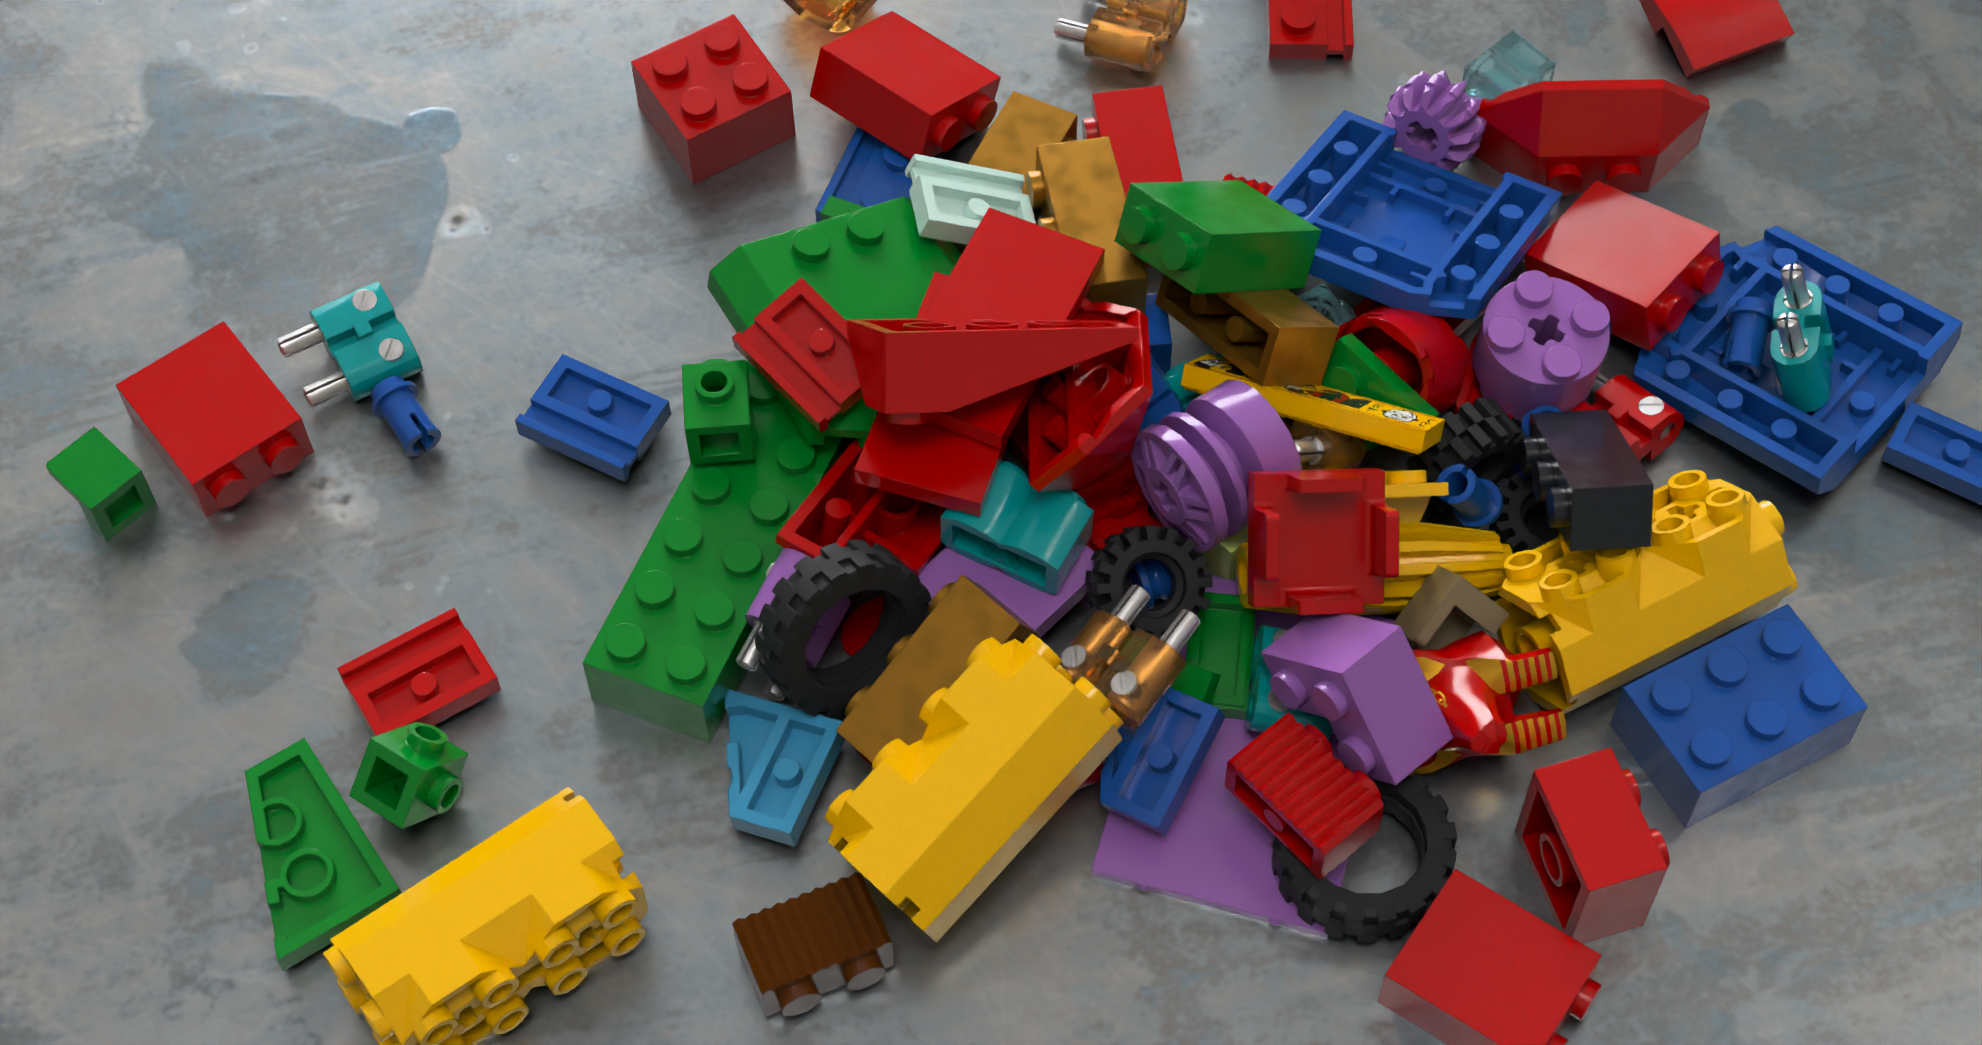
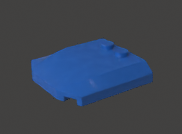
[1267,110,1562,320]
[1633,226,1963,494]

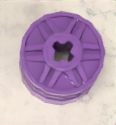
[1131,380,1302,552]

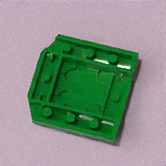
[707,196,961,448]

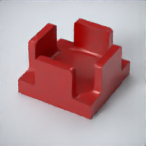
[1248,468,1400,615]

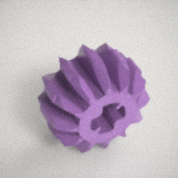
[1382,70,1487,171]

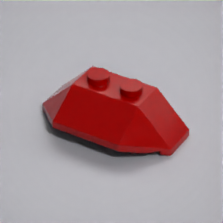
[1474,79,1710,196]
[1028,297,1153,492]
[775,438,946,577]

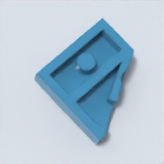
[725,689,846,847]

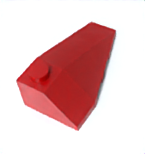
[847,318,1138,425]

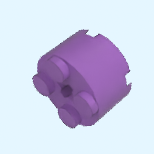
[1471,270,1610,421]

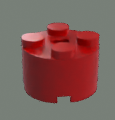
[1335,305,1469,417]

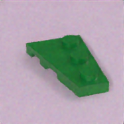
[245,738,401,971]

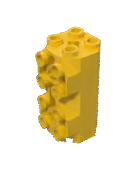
[1494,470,1797,714]
[824,634,1124,943]
[322,787,649,1045]

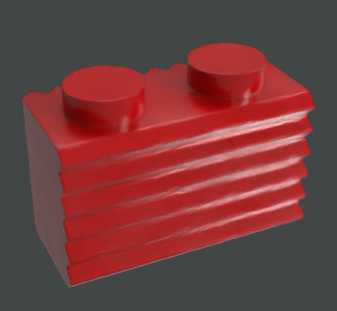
[1224,713,1384,880]

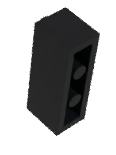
[1519,409,1654,551]

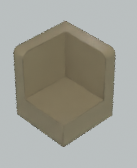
[1393,565,1509,649]

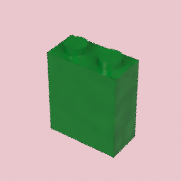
[1114,180,1322,294]

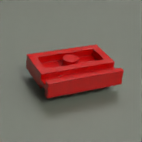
[1267,0,1354,60]
[732,277,863,433]
[337,608,501,736]

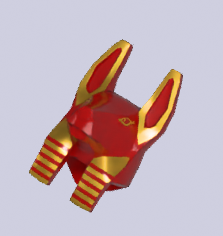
[1409,631,1567,776]

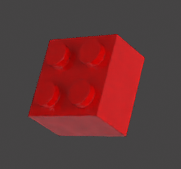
[631,14,796,185]
[1515,747,1670,944]

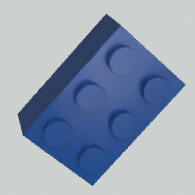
[1610,604,1868,829]

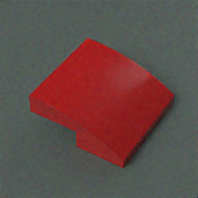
[1639,0,1795,78]

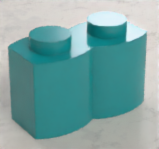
[940,461,1094,594]

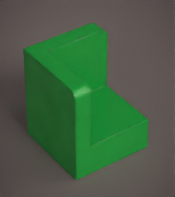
[46,427,157,542]

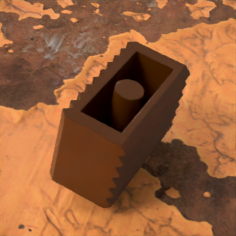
[732,872,894,1016]

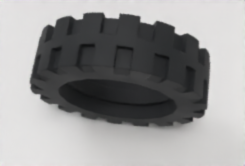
[755,540,931,719]
[1271,764,1457,943]

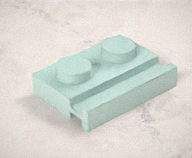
[905,154,1036,245]

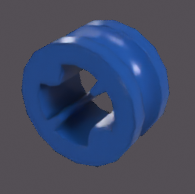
[1127,559,1171,610]

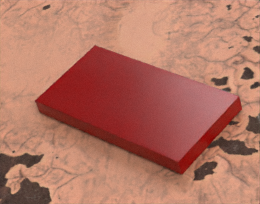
[925,207,1105,449]
[854,272,1013,517]

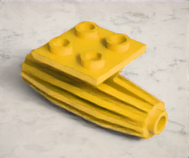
[1236,470,1513,616]

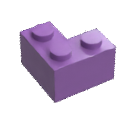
[1261,614,1454,785]

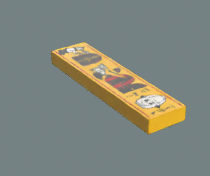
[1180,354,1445,455]

